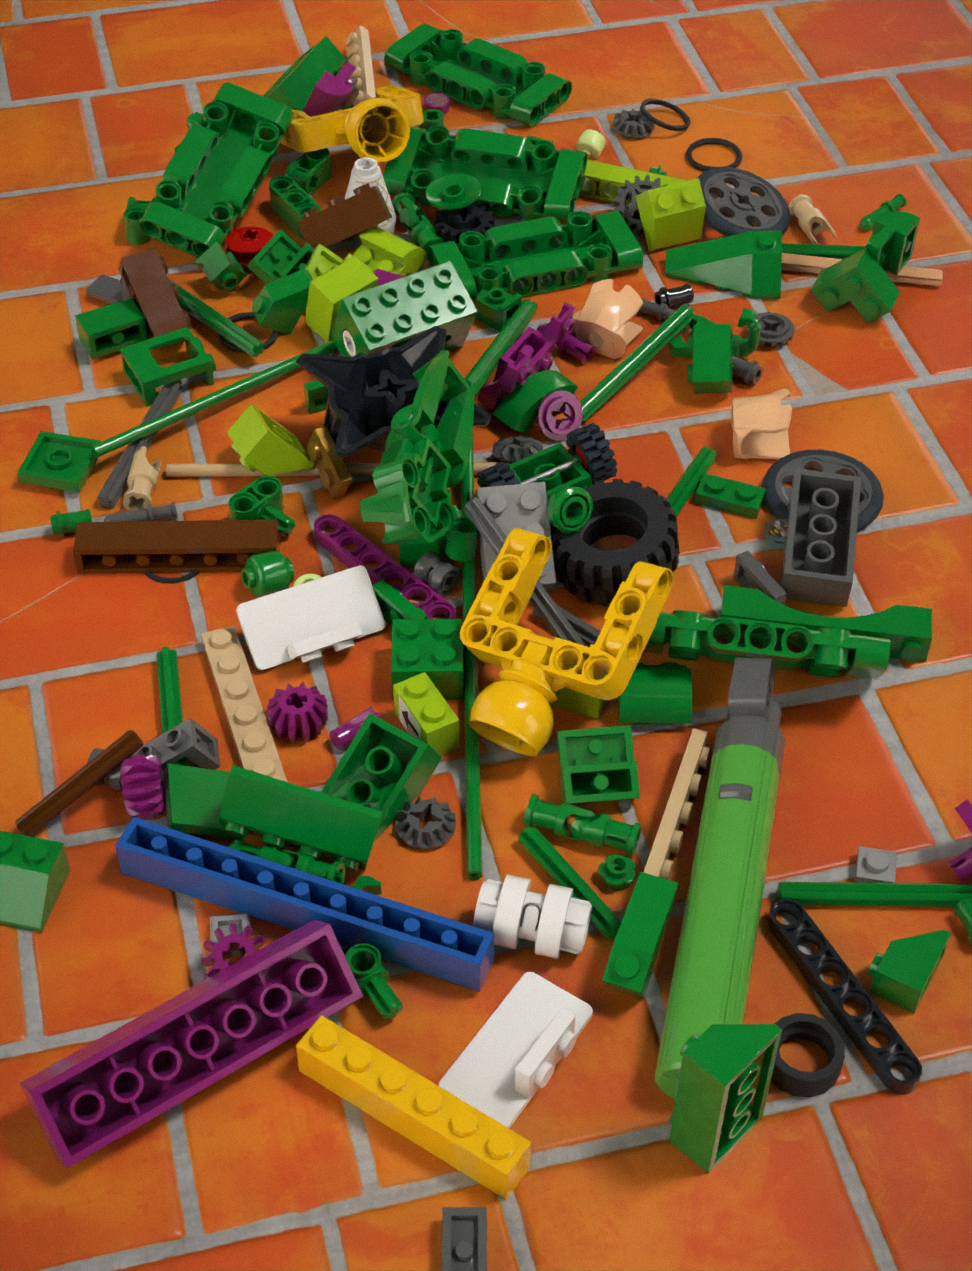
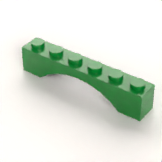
[718,585,932,662]

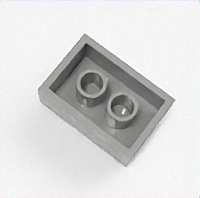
[474,482,556,588]

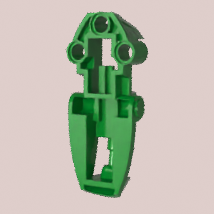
[359,350,474,544]

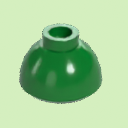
[548,486,593,533]

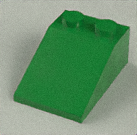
[321,713,442,840]

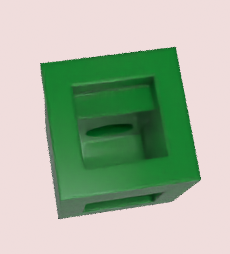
[475,286,522,331]

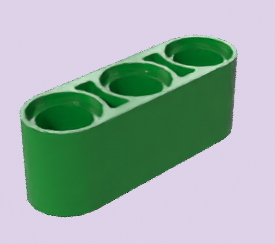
[269,176,322,240]

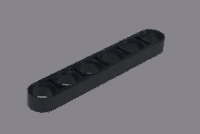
[768,899,922,1095]

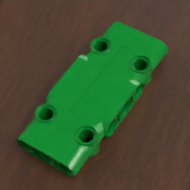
[384,23,572,126]
[138,83,294,257]
[383,125,587,221]
[428,210,643,301]
[634,609,890,680]

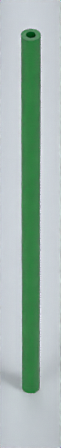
[90,340,339,458]

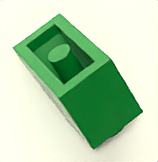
[251,269,313,334]
[868,929,951,1013]

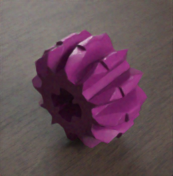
[267,682,328,743]
[120,754,166,819]
[201,923,265,979]

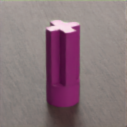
[329,707,381,750]

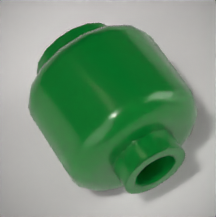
[241,551,294,598]

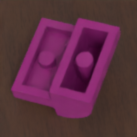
[303,62,356,117]

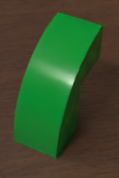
[493,370,578,433]

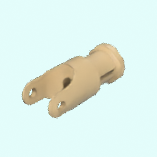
[788,194,836,245]
[123,446,161,511]

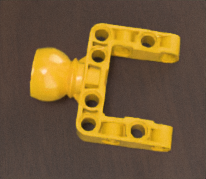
[281,85,424,163]
[460,528,673,757]

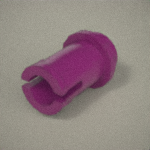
[556,331,595,364]

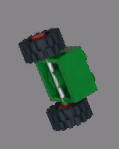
[477,423,617,523]

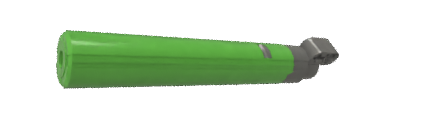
[654,657,786,1098]

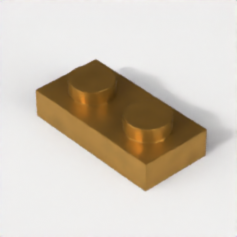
[307,427,353,499]

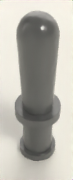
[638,298,675,321]
[104,502,178,522]

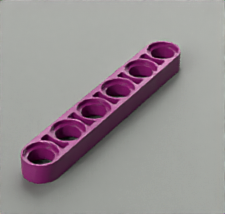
[313,514,456,619]

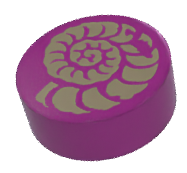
[423,93,449,114]

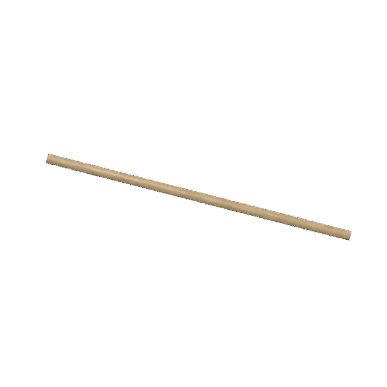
[166,462,510,477]

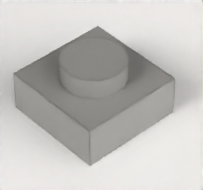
[854,846,897,883]

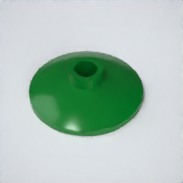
[426,173,482,210]

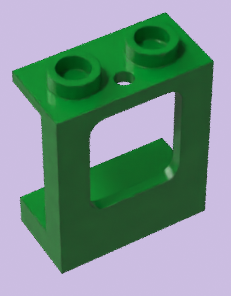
[120,327,216,407]

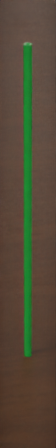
[461,434,482,880]

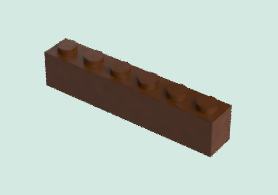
[73,520,280,574]

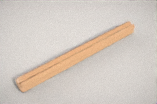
[781,253,943,287]

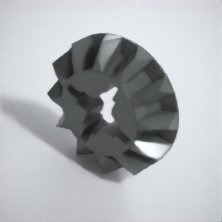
[613,109,655,138]
[747,312,795,348]
[493,436,543,464]
[396,796,456,849]

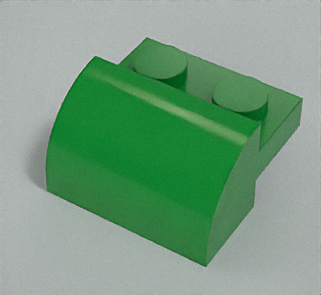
[865,211,920,275]
[247,229,314,284]
[617,662,692,723]
[556,725,640,804]

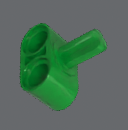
[228,475,296,536]

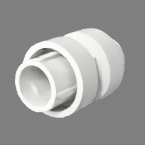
[473,874,592,959]

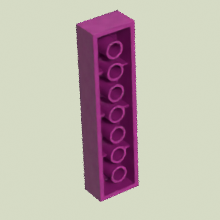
[19,920,363,1168]

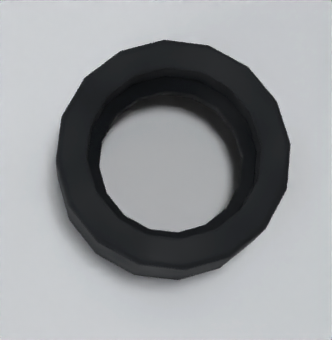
[771,1013,845,1097]

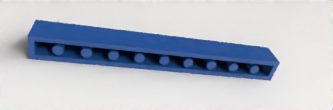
[115,817,494,992]

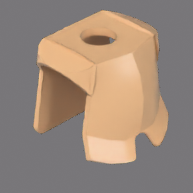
[572,279,644,359]
[731,388,792,460]

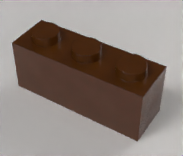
[297,183,392,249]
[118,248,191,339]

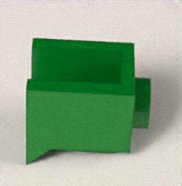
[193,241,247,292]

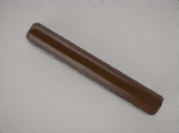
[15,730,144,836]

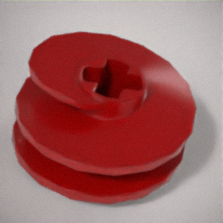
[226,227,274,265]

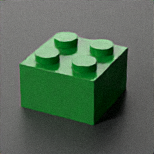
[391,619,463,700]

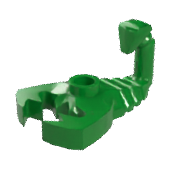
[668,308,761,358]

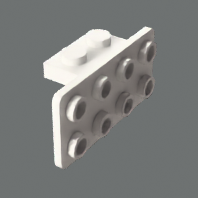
[236,565,385,671]
[439,972,593,1128]

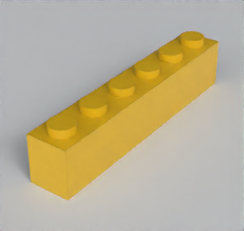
[296,1015,531,1200]

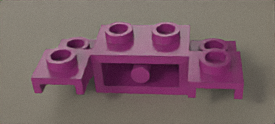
[477,302,575,410]

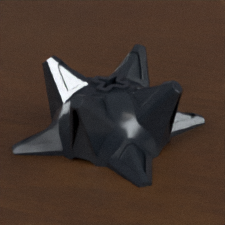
[296,326,491,457]

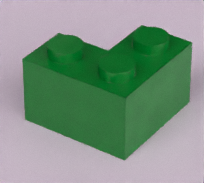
[811,248,900,323]

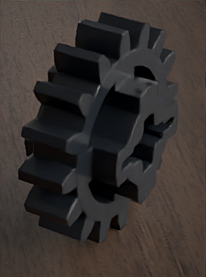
[434,202,494,244]

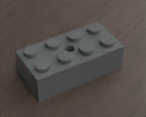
[780,468,861,607]

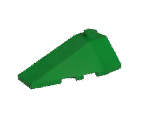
[665,231,782,299]

